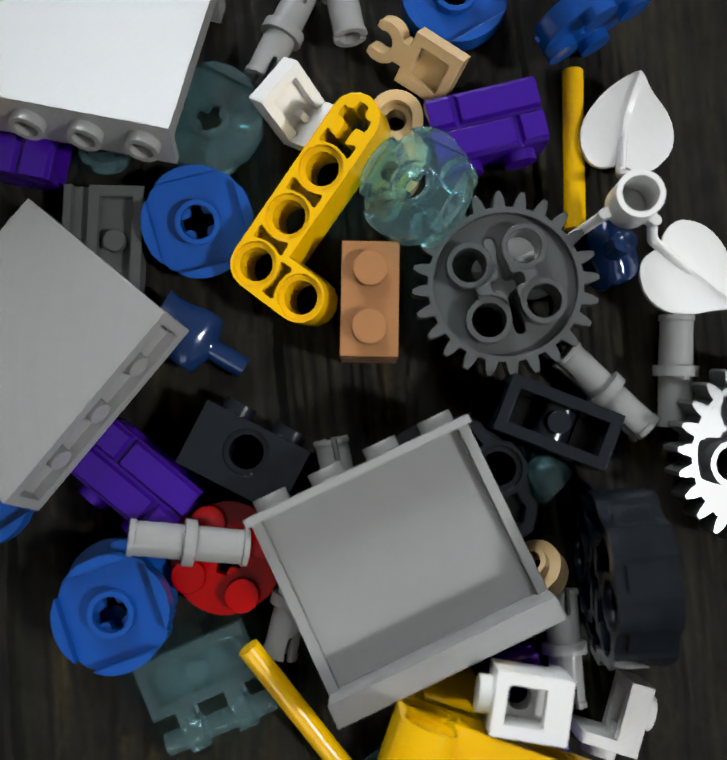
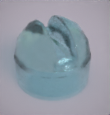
[527,455,573,505]

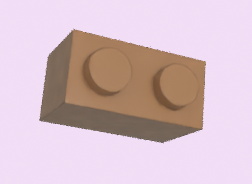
[340,241,400,363]

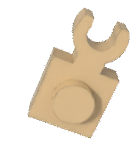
[366,15,471,101]

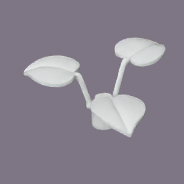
[471,70,727,315]

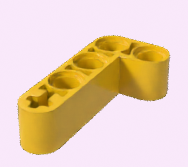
[230,92,391,326]
[377,697,591,760]

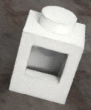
[473,658,576,748]

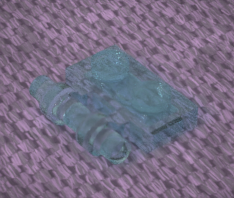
[133,618,278,756]

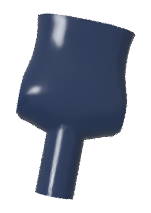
[580,220,639,291]
[161,290,249,378]

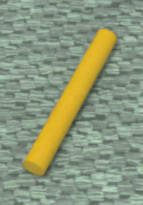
[561,67,586,232]
[239,639,352,760]

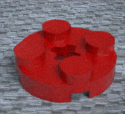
[170,500,277,615]

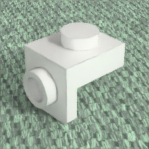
[248,57,333,151]
[570,670,658,760]

